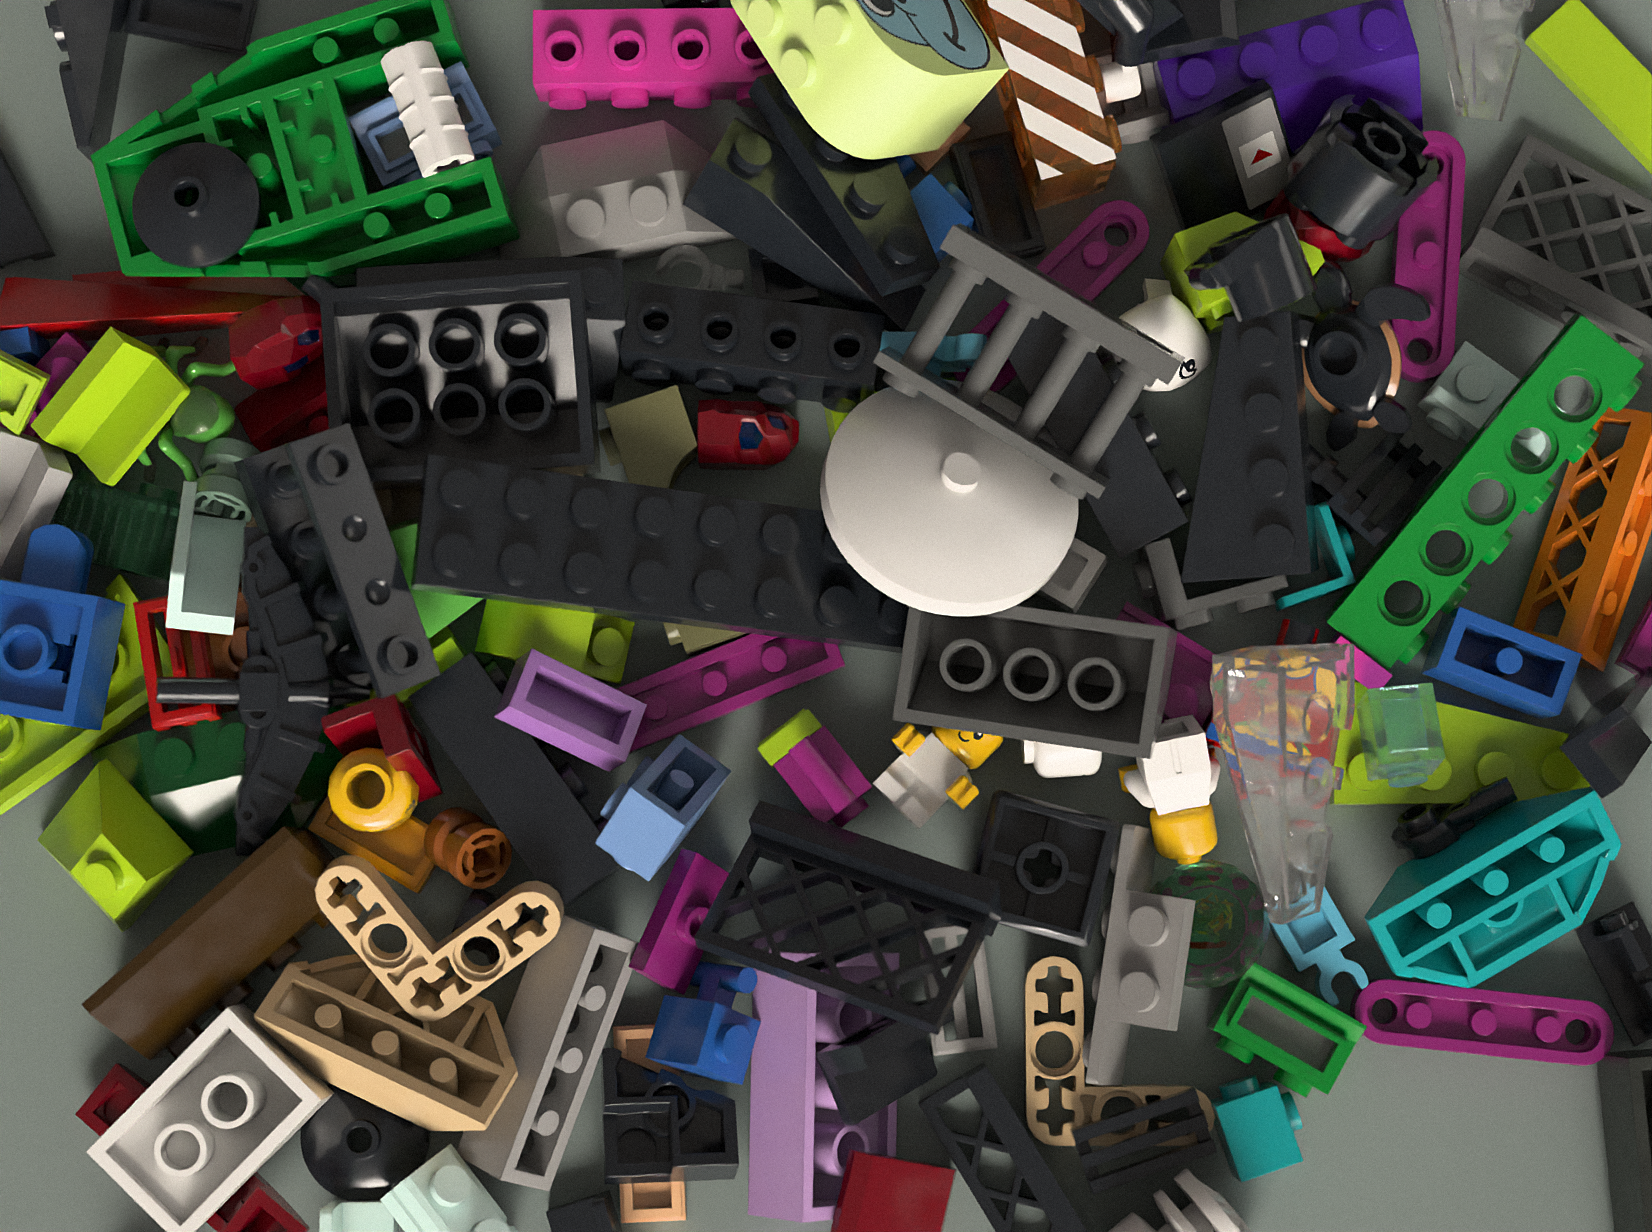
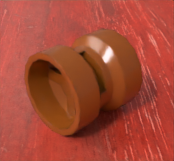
[423,807,512,889]

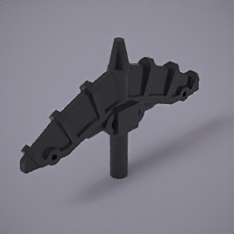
[155,527,370,856]

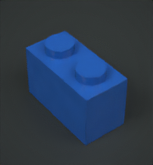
[1421,607,1582,720]

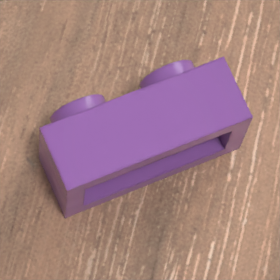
[494,649,647,772]

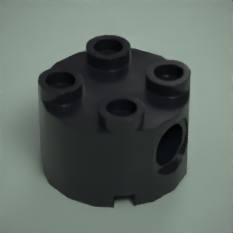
[1283,95,1439,250]

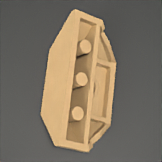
[254,954,518,1131]

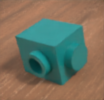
[1210,1075,1303,1182]

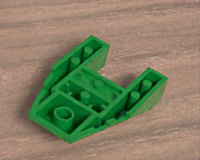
[91,0,521,277]

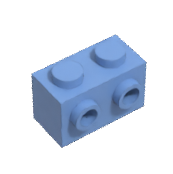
[595,734,731,881]

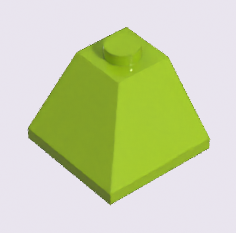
[37,758,194,933]

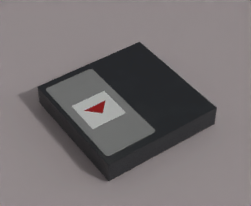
[1149,79,1292,231]

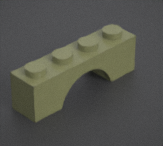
[599,385,750,656]

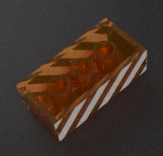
[971,0,1122,211]

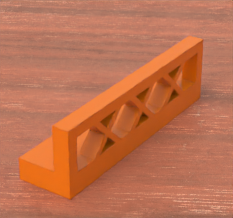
[1513,407,1652,672]

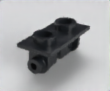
[1574,901,1652,1047]

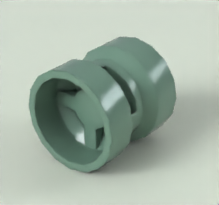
[194,438,261,523]

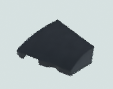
[601,1048,739,1185]

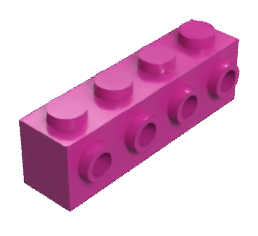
[533,8,775,110]

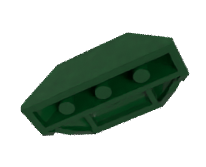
[91,705,344,858]

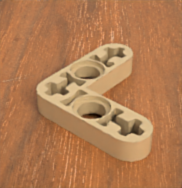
[315,855,564,1021]
[1023,955,1215,1146]

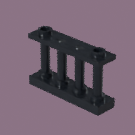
[234,423,441,699]

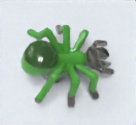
[138,336,237,483]

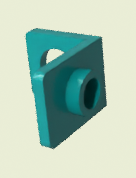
[1274,501,1356,612]

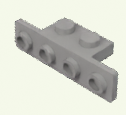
[1082,824,1196,1086]

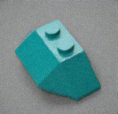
[1364,787,1622,988]

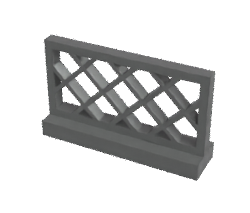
[1459,134,1652,379]

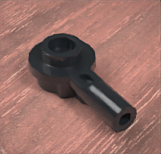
[1391,776,1518,860]

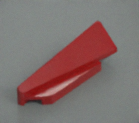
[0,270,304,341]

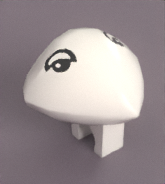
[1097,278,1212,392]

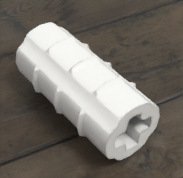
[381,41,476,178]

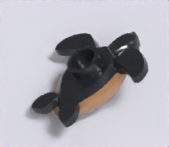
[1298,259,1431,451]

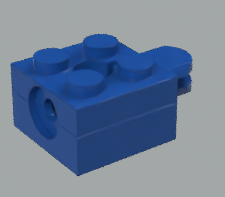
[0,524,125,731]

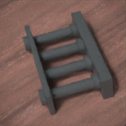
[873,223,1185,499]

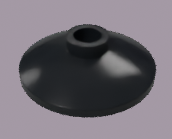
[132,142,261,268]
[300,1083,430,1201]

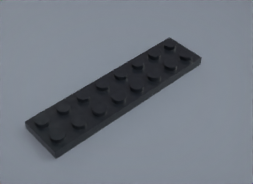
[411,454,909,653]

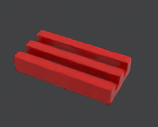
[133,595,222,732]

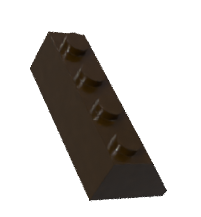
[81,826,359,1061]

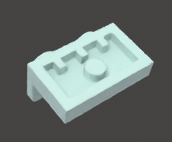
[1417,341,1566,463]

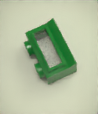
[1206,961,1367,1098]

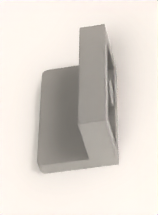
[0,427,73,582]

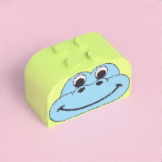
[730,0,1009,159]

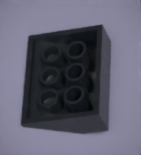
[319,269,601,490]

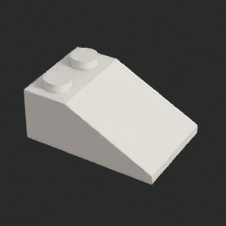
[87,1003,334,1232]

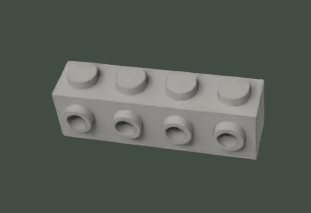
[457,914,639,1191]

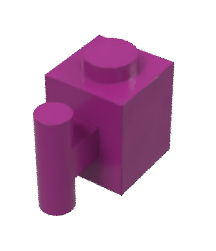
[773,725,872,828]

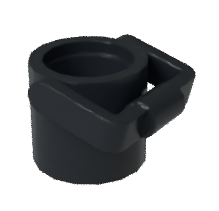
[1184,213,1318,322]

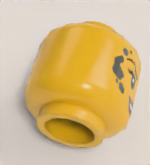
[328,747,419,832]

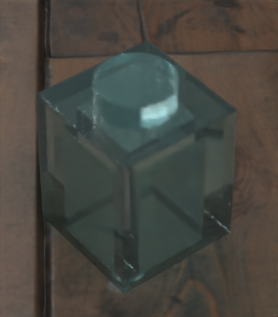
[1356,683,1445,787]

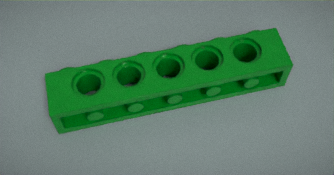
[1325,314,1645,670]

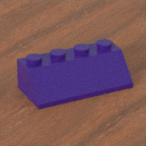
[1153,0,1423,153]

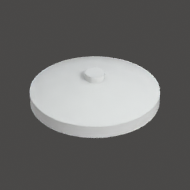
[820,379,1079,616]

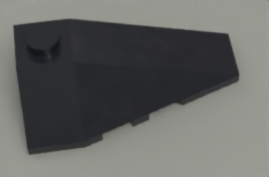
[44,0,131,163]

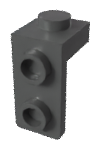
[1132,538,1289,631]

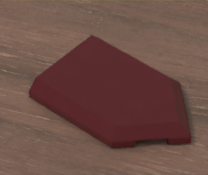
[830,1149,957,1232]

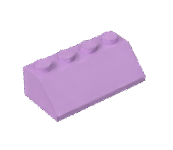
[748,951,899,1223]

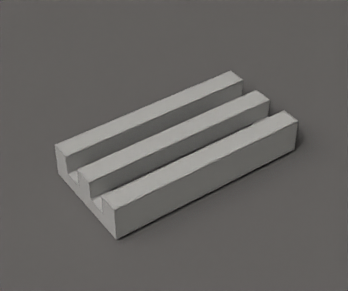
[919,923,998,1056]

